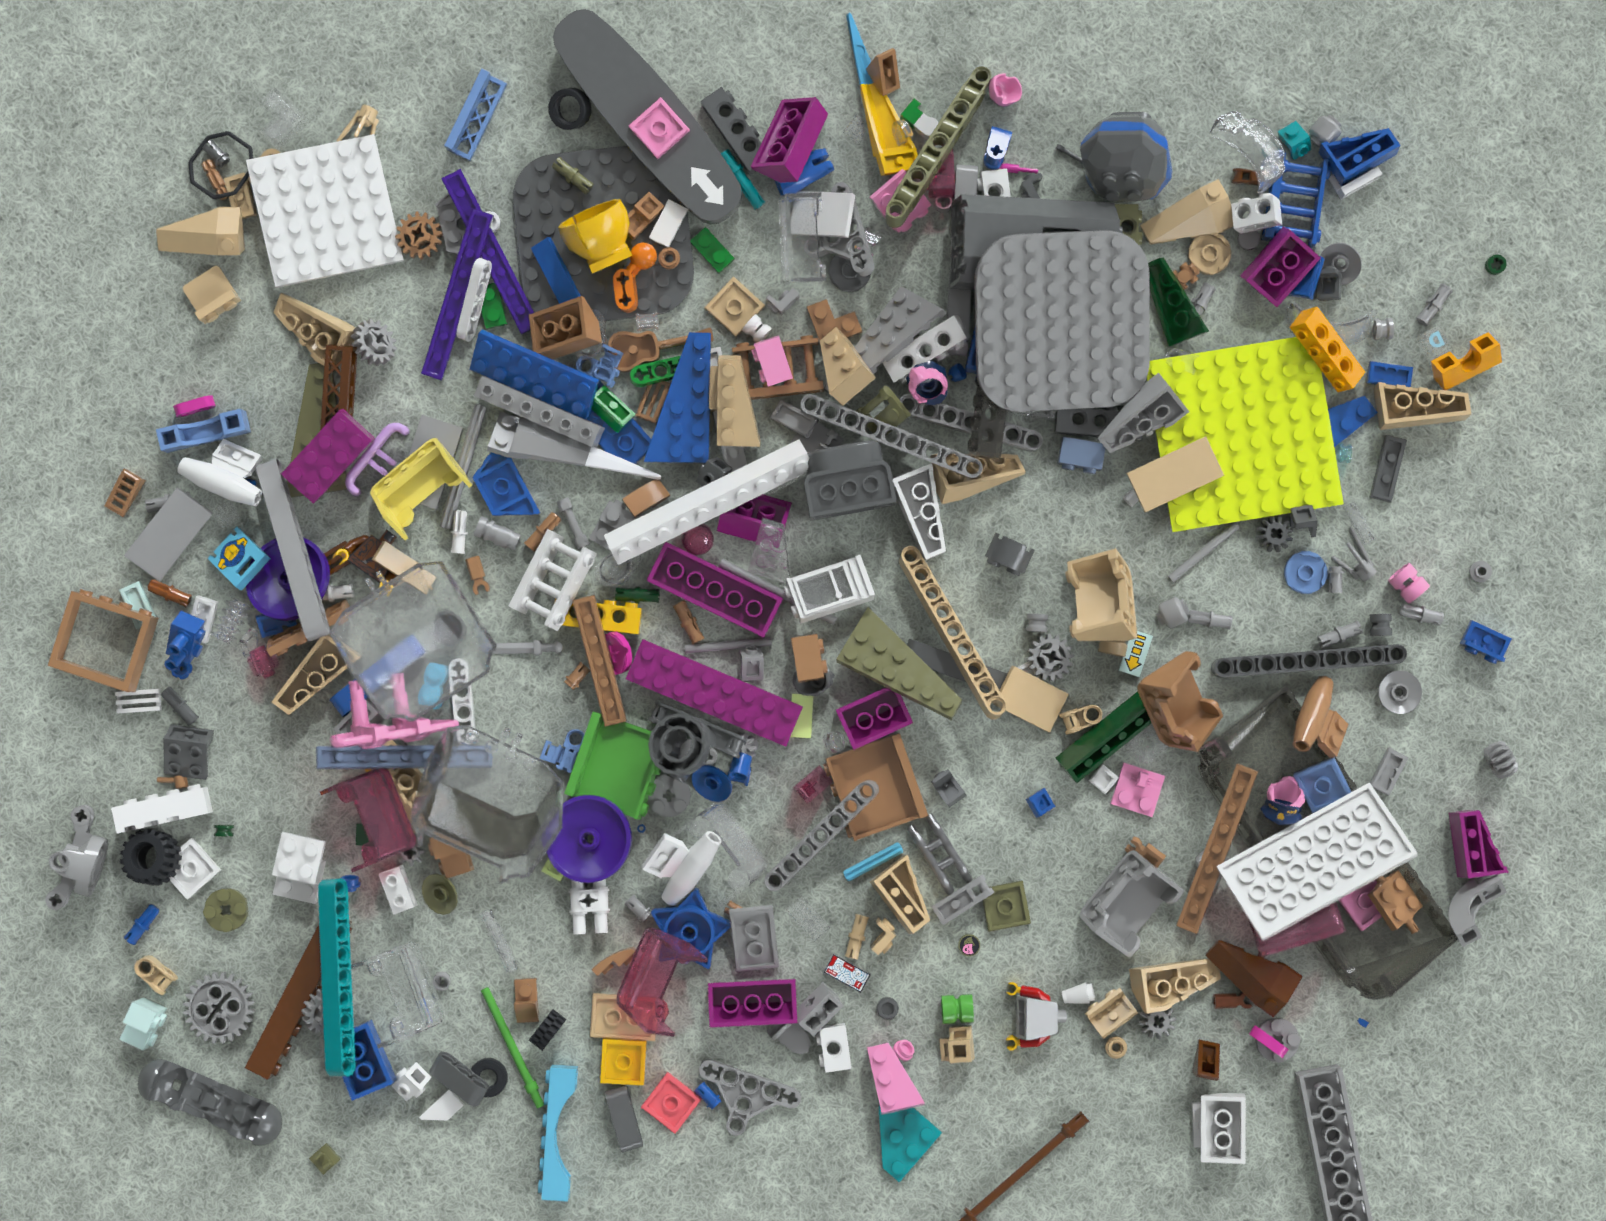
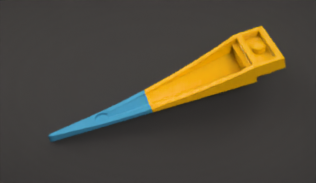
[846,12,918,176]

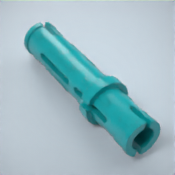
[721,149,766,210]

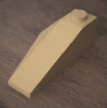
[156,207,245,255]
[273,293,355,369]
[930,452,1026,504]

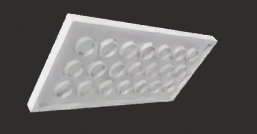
[1217,782,1418,941]

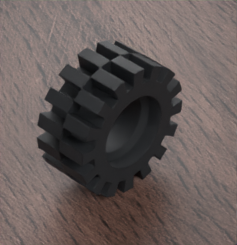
[529,1009,567,1051]

